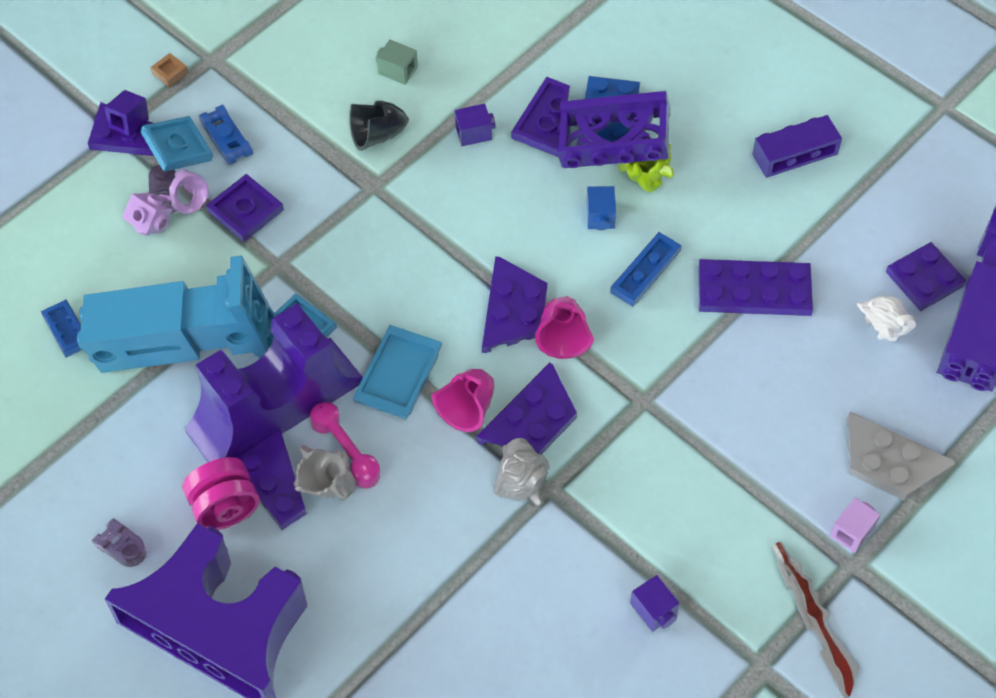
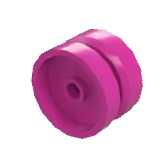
[182,457,260,530]

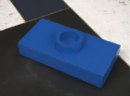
[40,299,83,358]

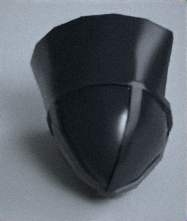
[349,100,409,151]

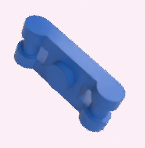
[199,104,253,165]

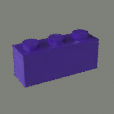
[752,115,842,178]

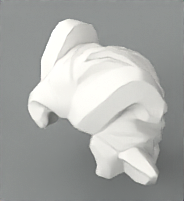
[857,295,916,341]

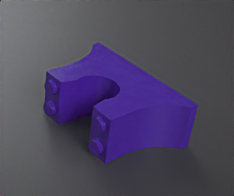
[185,303,363,462]
[104,523,308,698]

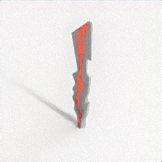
[771,542,859,698]

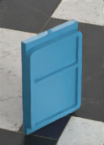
[353,325,442,420]

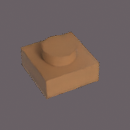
[150,53,189,88]

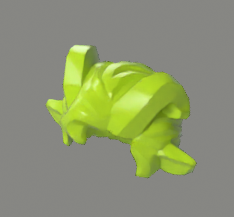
[618,138,674,193]

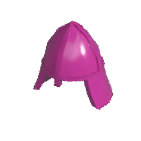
[535,296,594,359]
[431,369,494,432]

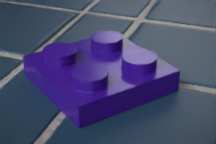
[206,174,284,242]
[886,242,967,312]

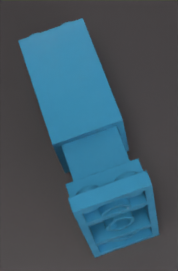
[77,255,274,373]

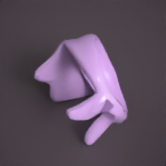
[159,169,209,214]

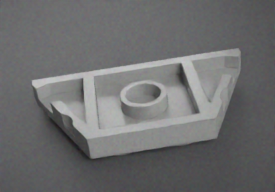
[847,412,955,501]

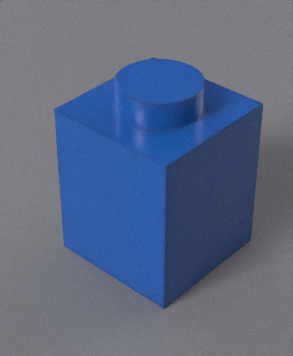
[586,186,616,230]

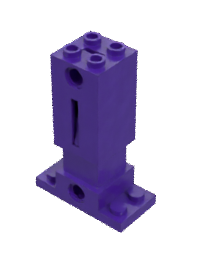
[936,205,996,392]

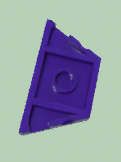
[482,256,548,353]
[477,362,577,454]

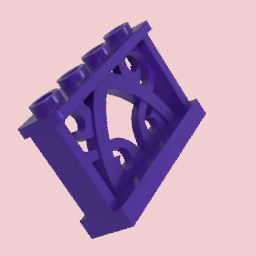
[557,91,671,168]

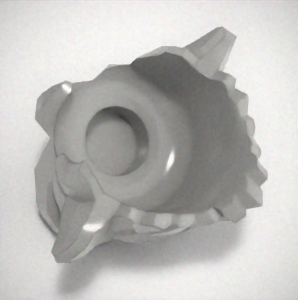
[494,438,550,506]
[294,445,356,500]

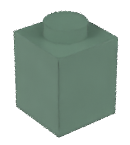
[376,39,418,85]

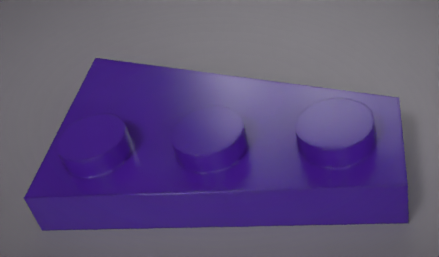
[511,76,570,157]
[88,102,154,156]
[237,429,307,530]

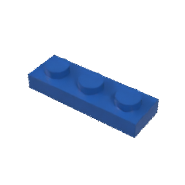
[610,232,682,307]

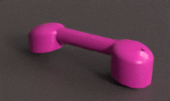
[310,402,380,489]

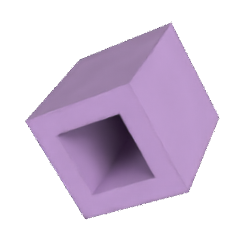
[830,498,880,553]

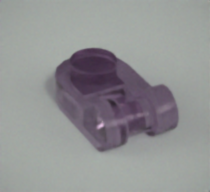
[148,164,176,205]
[91,518,147,567]

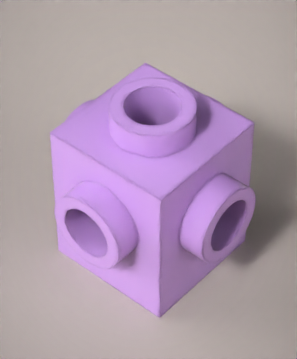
[122,193,172,235]

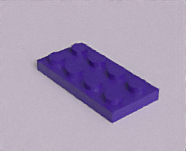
[698,259,813,316]

